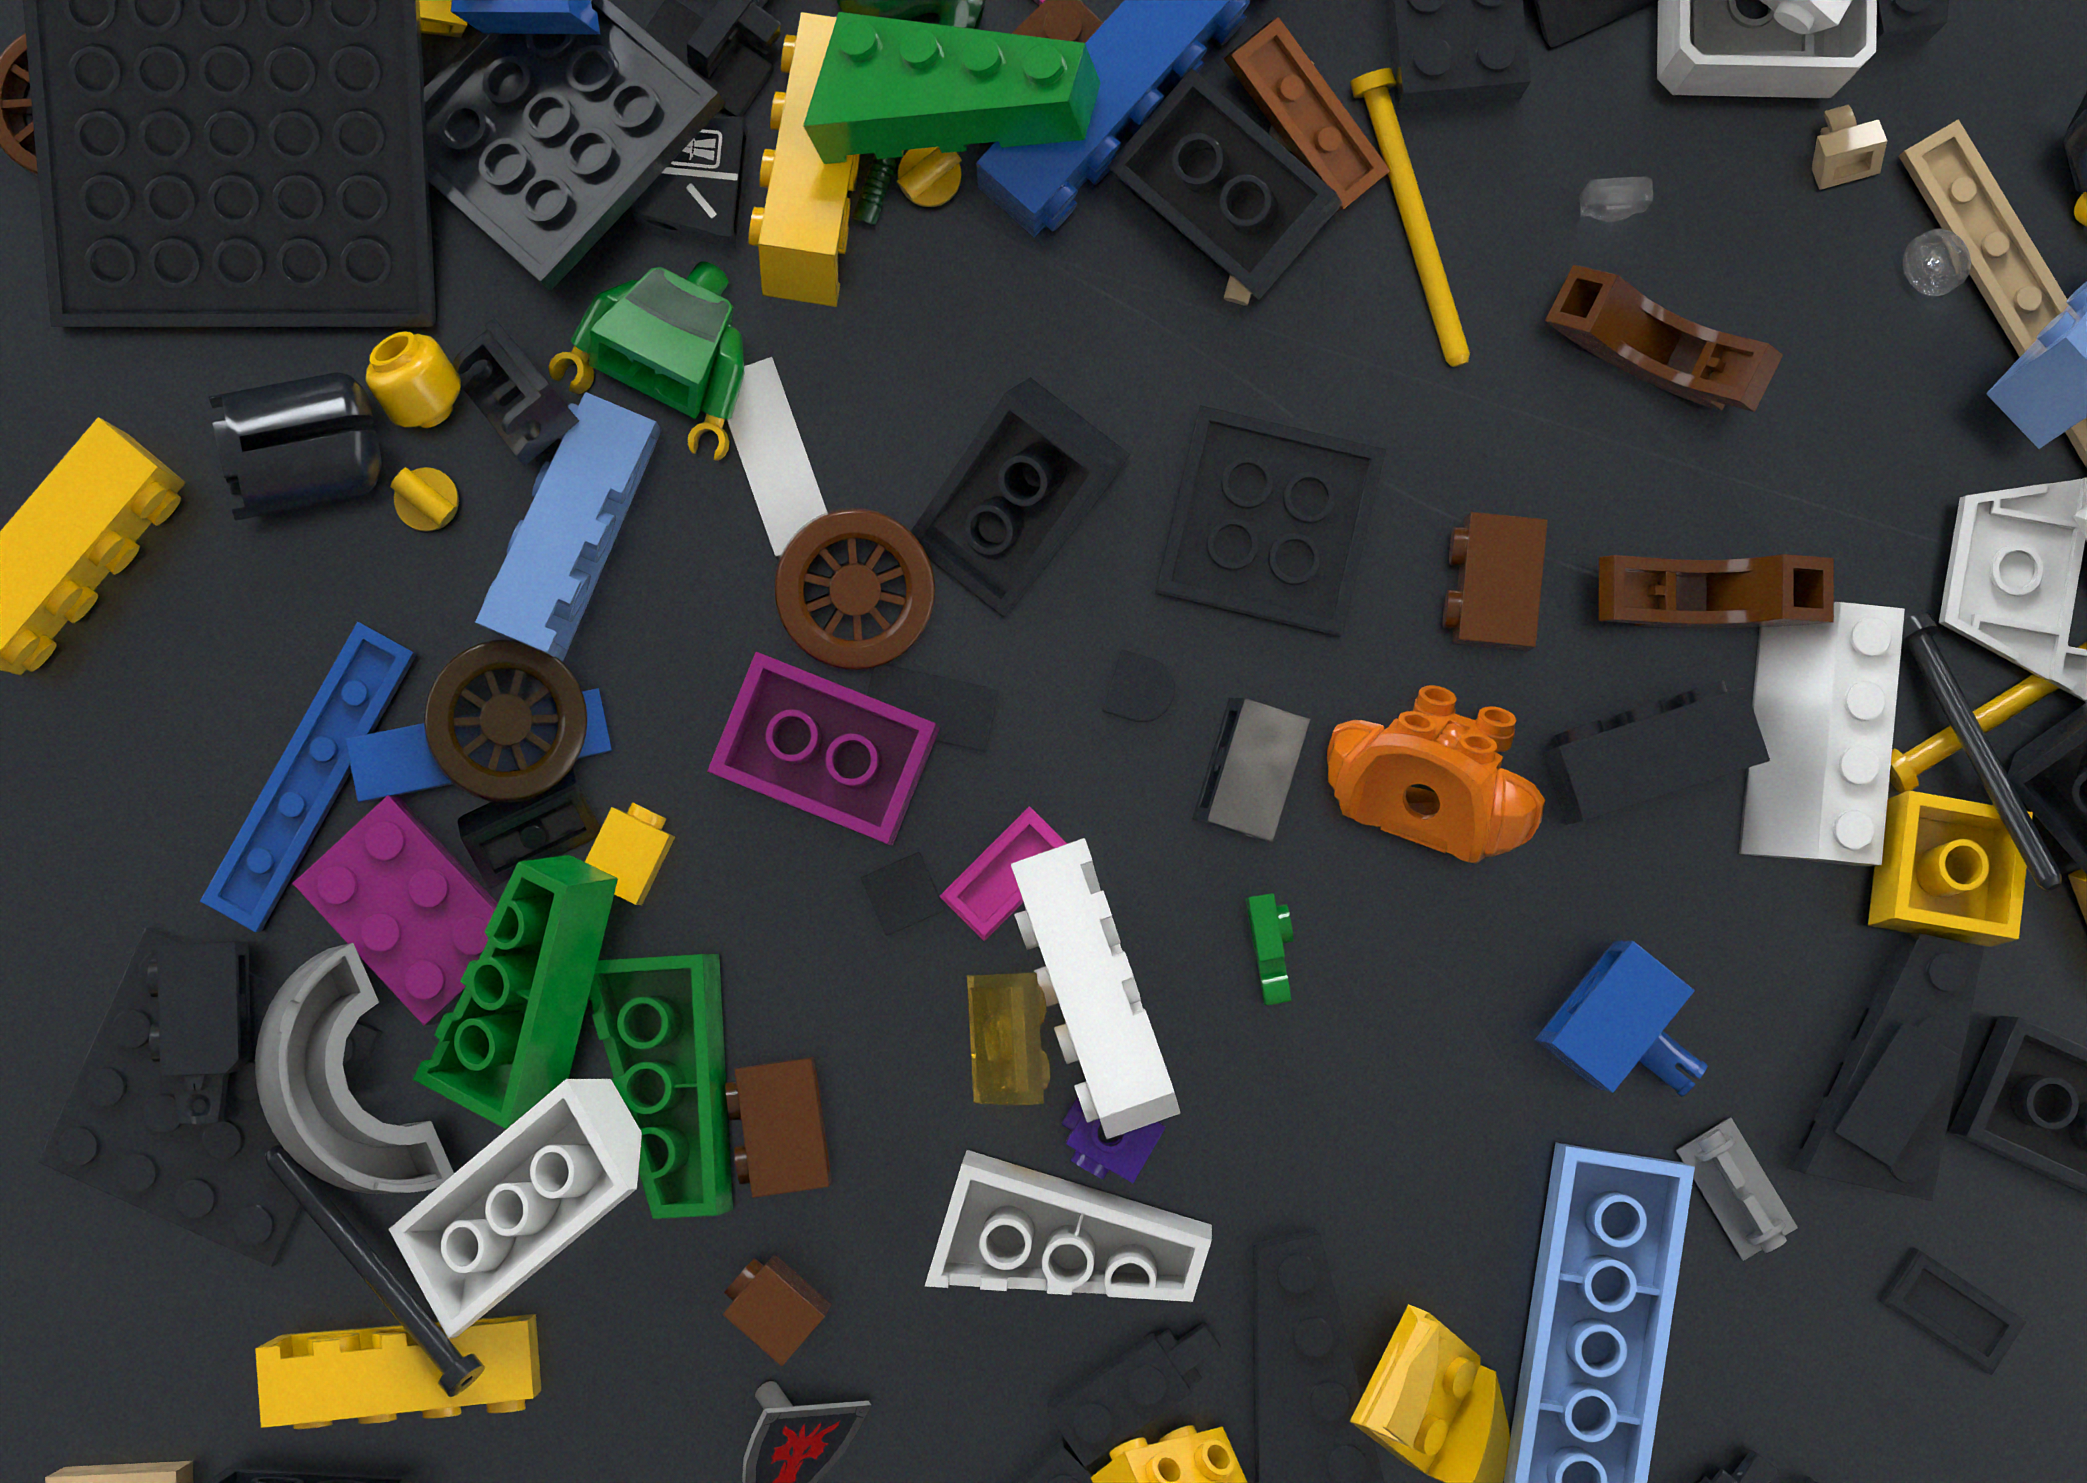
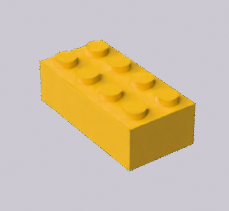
[0,417,186,676]

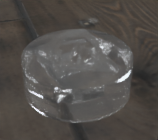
[1903,229,1971,296]

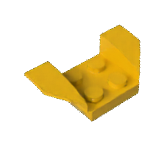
[1350,1304,1510,1483]

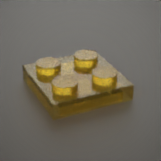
[967,972,1050,1106]

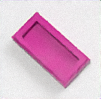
[939,806,1067,941]

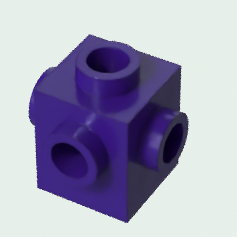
[1061,1096,1166,1183]

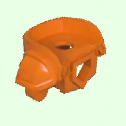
[1327,685,1546,864]

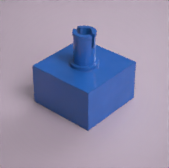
[1535,941,1708,1097]

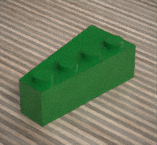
[803,12,1101,164]
[413,855,618,1129]

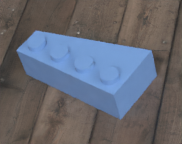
[475,392,662,662]

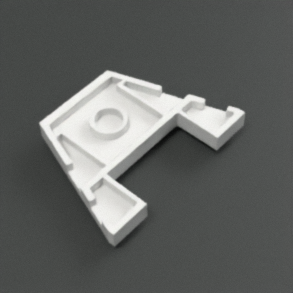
[1939,477,2087,702]

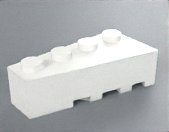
[1011,838,1180,1139]
[925,1150,1212,1302]

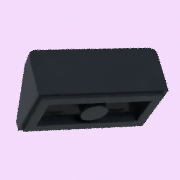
[457,767,602,888]

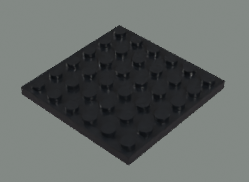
[23,0,436,327]

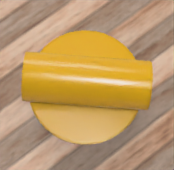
[897,147,962,207]
[390,467,459,532]

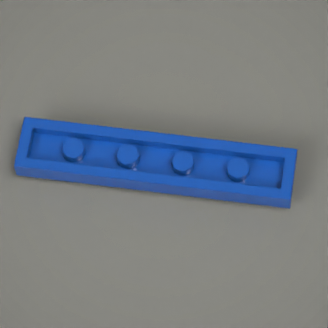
[200,622,417,932]

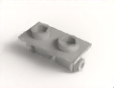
[1676,1117,1798,1261]

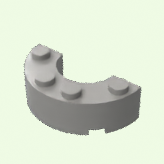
[255,943,454,1194]

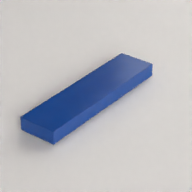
[345,688,612,803]

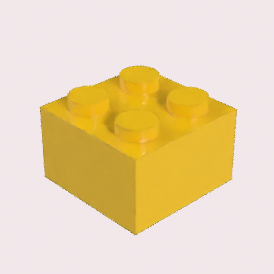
[1868,790,2033,947]

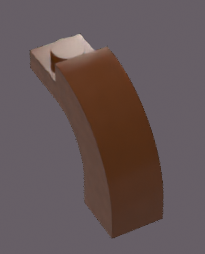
[1545,264,1783,412]
[1599,554,1834,628]

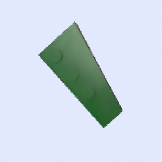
[589,954,733,1219]

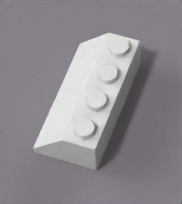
[1739,602,1905,867]
[389,1079,642,1339]

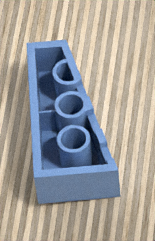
[1986,281,2087,449]

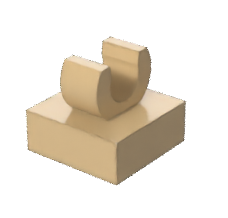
[1812,104,1887,190]

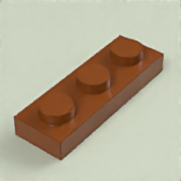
[1223,17,1390,211]

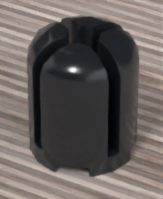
[208,372,382,521]

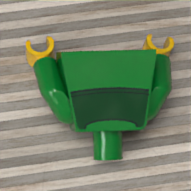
[548,261,745,461]

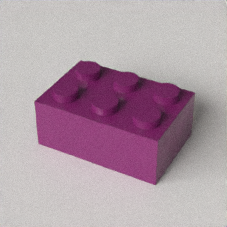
[707,652,940,846]
[292,795,498,1026]

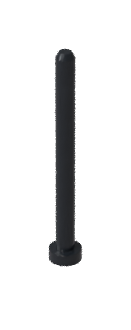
[1901,612,2062,892]
[265,1145,485,1397]

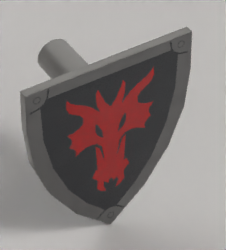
[742,1381,871,1483]

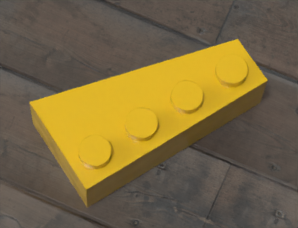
[748,12,860,307]
[255,1314,541,1429]

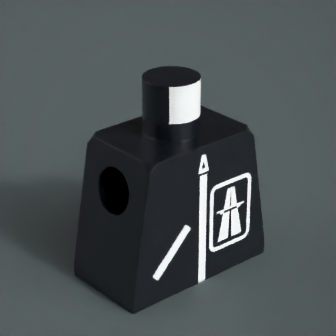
[632,116,748,249]

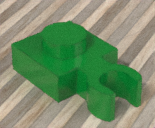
[1245,893,1294,1005]

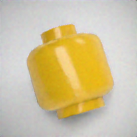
[365,331,461,428]

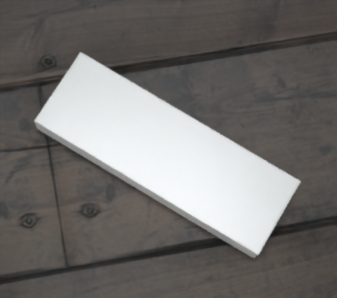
[727,357,827,559]

